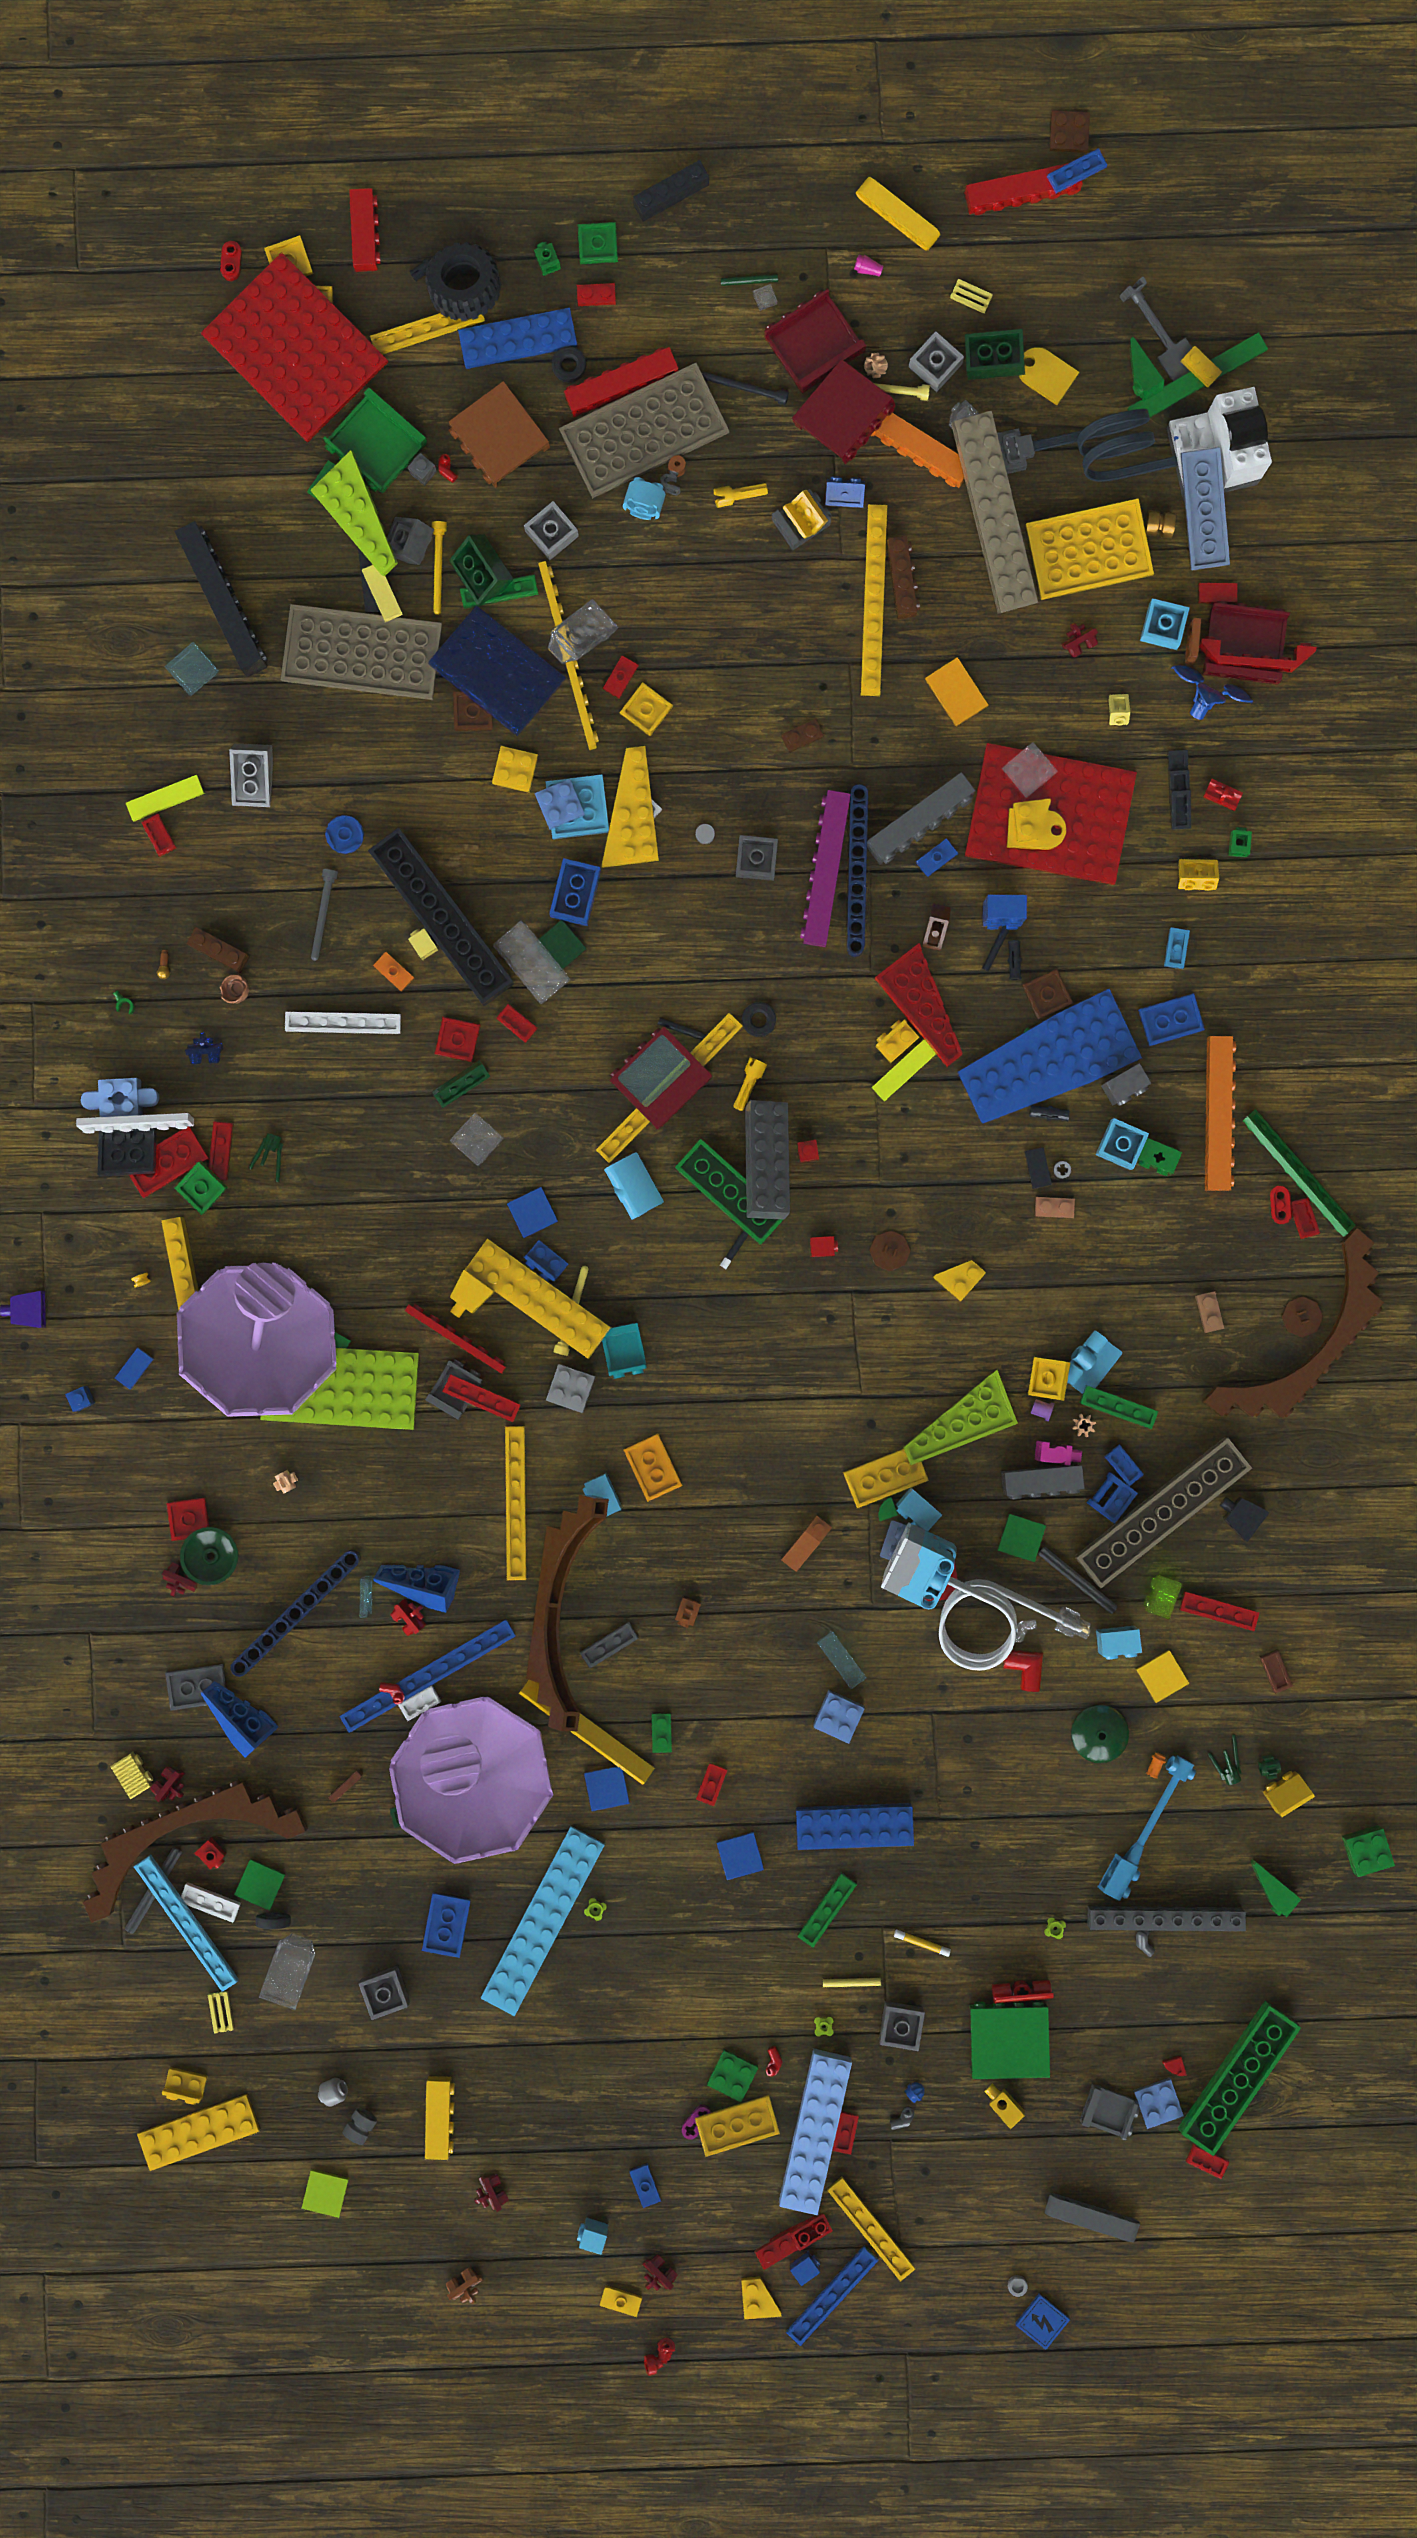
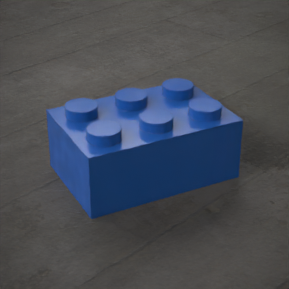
[550,858,601,926]
[983,895,1027,930]

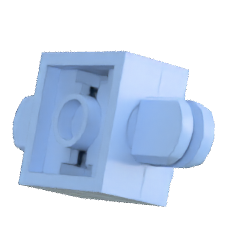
[81,1078,159,1117]

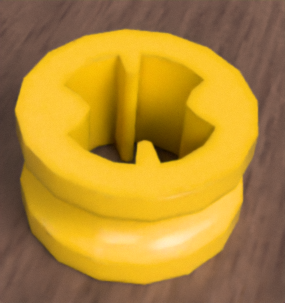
[131,1273,151,1288]

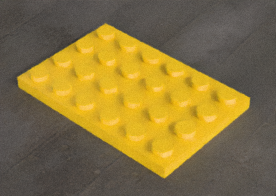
[1025,499,1154,600]

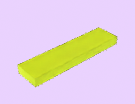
[126,775,205,821]
[872,1040,936,1102]

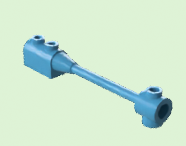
[1098,1755,1196,1901]

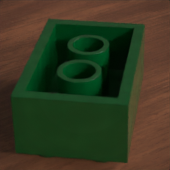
[965,329,1025,380]

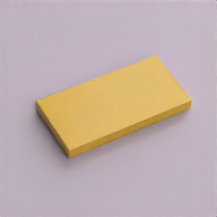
[843,1449,929,1508]
[695,2095,780,2157]

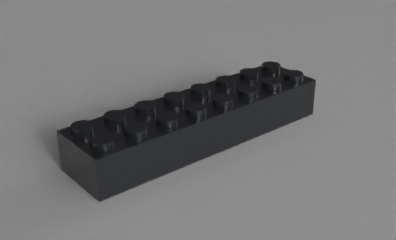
[174,521,268,677]

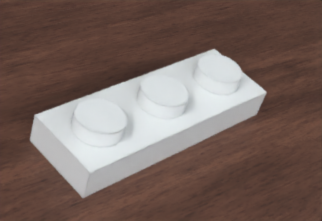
[181,1882,241,1923]

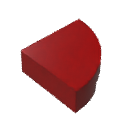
[1162,2055,1187,2076]

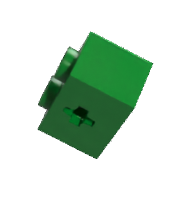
[1137,1138,1182,1176]

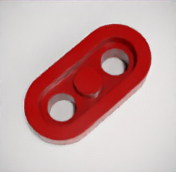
[220,241,242,281]
[1270,1186,1292,1224]

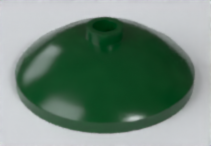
[180,1527,239,1585]
[1071,1705,1129,1763]

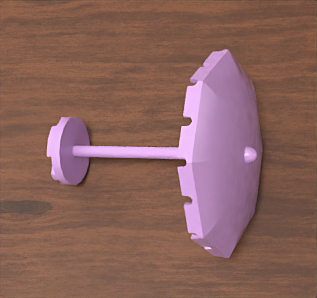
[177,1262,336,1417]
[389,1697,553,1864]

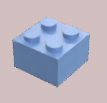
[813,1690,865,1744]

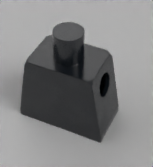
[1219,1497,1269,1542]

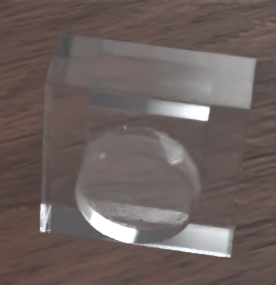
[753,284,777,311]

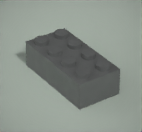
[1001,1464,1084,1499]

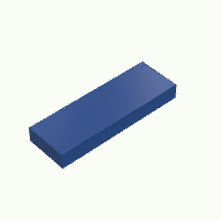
[1047,148,1107,193]

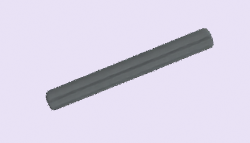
[1038,1547,1117,1614]
[125,1847,182,1934]

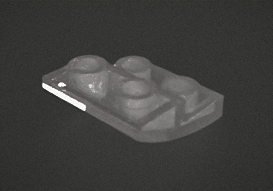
[1002,742,1058,798]

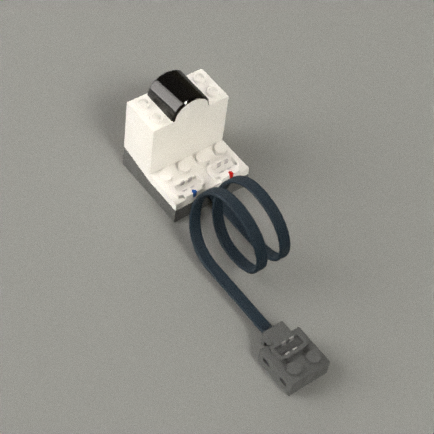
[997,387,1272,502]

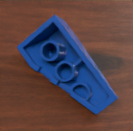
[373,1565,460,1613]
[201,1681,278,1758]

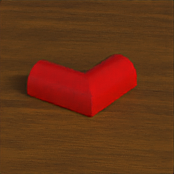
[1003,1650,1043,1692]

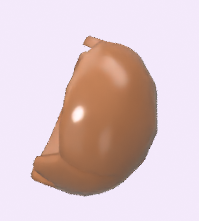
[220,975,249,1004]

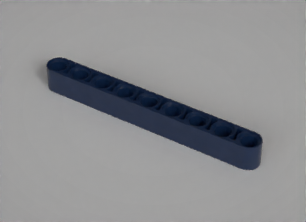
[847,784,868,957]
[231,1550,361,1677]

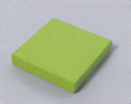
[301,2169,349,2218]

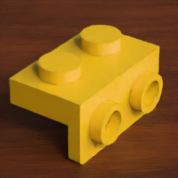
[783,490,828,538]

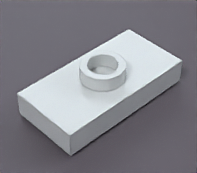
[398,1685,441,1721]

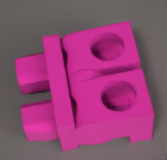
[1035,1441,1082,1466]

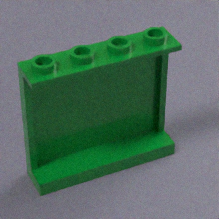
[323,387,427,494]
[969,2000,1050,2079]

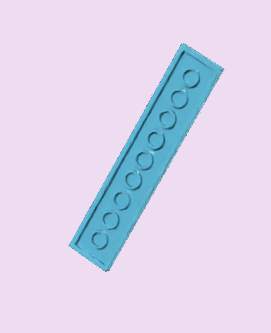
[481,1826,605,2016]

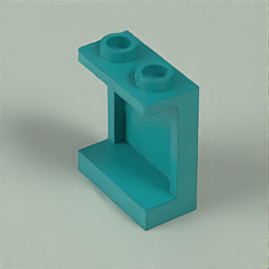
[602,1323,647,1379]

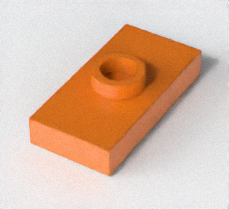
[373,952,414,992]

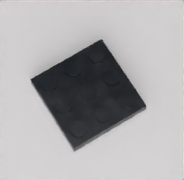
[97,1128,157,1177]

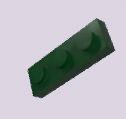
[432,1060,490,1108]

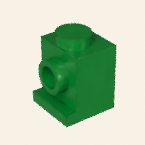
[534,242,561,276]
[1228,827,1252,858]

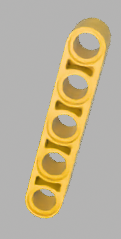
[856,177,940,251]

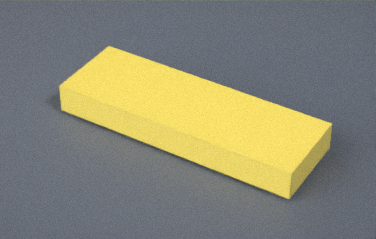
[362,565,403,622]

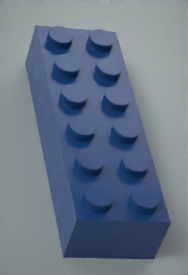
[796,1803,914,1850]

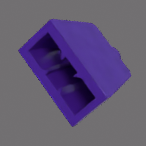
[0,1291,46,1328]

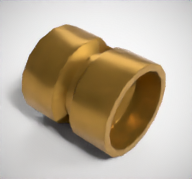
[1145,510,1176,538]

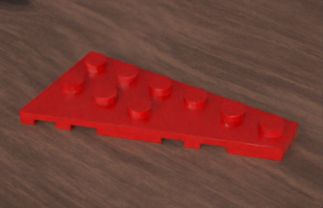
[875,943,963,1067]

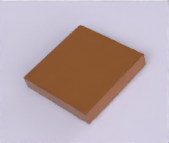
[1185,618,1201,666]

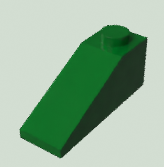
[1129,337,1164,401]
[1251,1859,1301,1917]

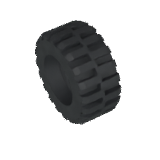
[425,242,501,321]

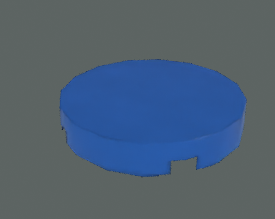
[325,815,364,854]

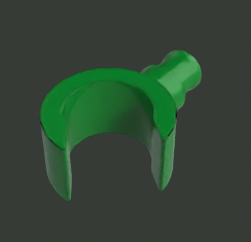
[113,991,135,1015]

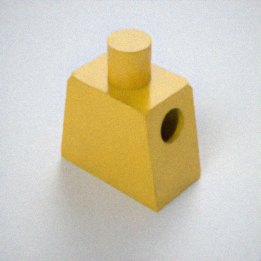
[450,1270,495,1318]
[984,2083,1025,2129]

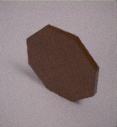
[869,1230,911,1271]
[1281,1296,1323,1338]

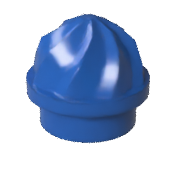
[904,2082,925,2103]

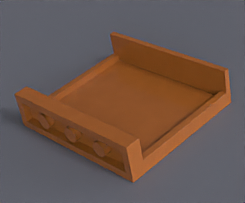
[448,381,550,488]

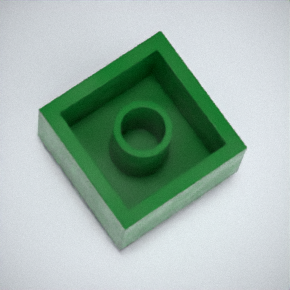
[1342,1825,1395,1877]

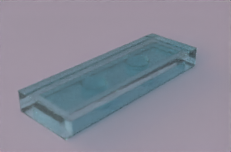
[817,1631,867,1689]

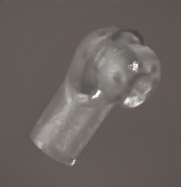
[1015,1619,1037,1643]

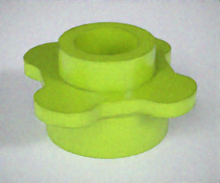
[584,1898,607,1921]
[1044,1917,1066,1939]
[814,2017,834,2036]

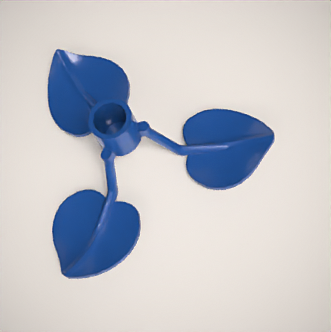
[1171,665,1253,720]

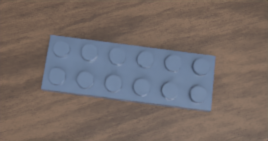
[1181,447,1230,570]

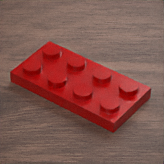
[129,1126,209,1198]

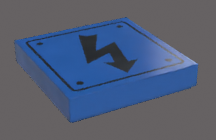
[1015,2293,1070,2350]

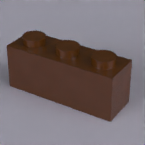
[186,927,249,973]

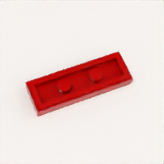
[208,1121,234,1180]

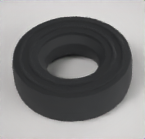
[552,346,586,383]
[742,1002,776,1037]
[256,1912,291,1929]

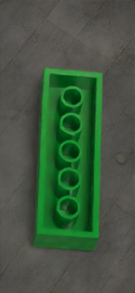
[675,1139,783,1245]

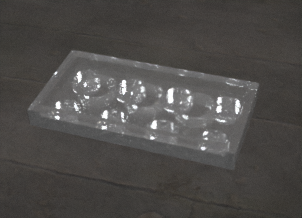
[493,920,571,1004]

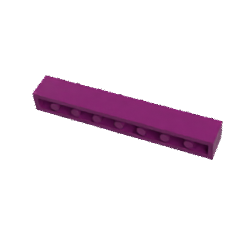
[800,790,850,947]

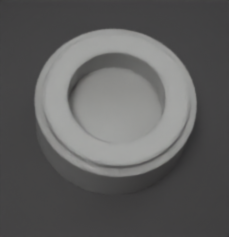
[696,824,715,844]
[1008,2275,1028,2297]

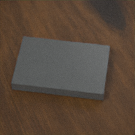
[165,1664,227,1711]

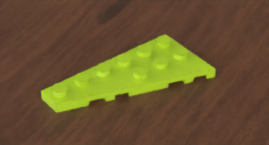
[311,450,398,576]
[903,1370,1018,1465]

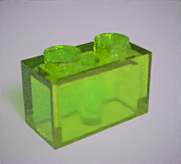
[1144,1574,1182,1620]

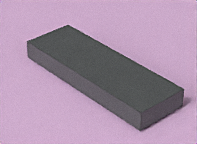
[580,1622,639,1668]

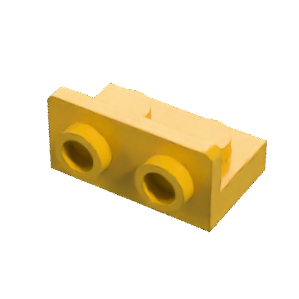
[1178,859,1219,891]
[875,1019,919,1063]
[162,2067,208,2105]

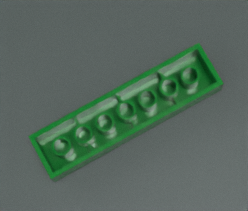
[1178,2001,1301,2156]

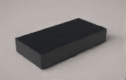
[1024,1147,1052,1189]

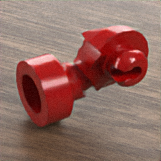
[644,2338,675,2376]

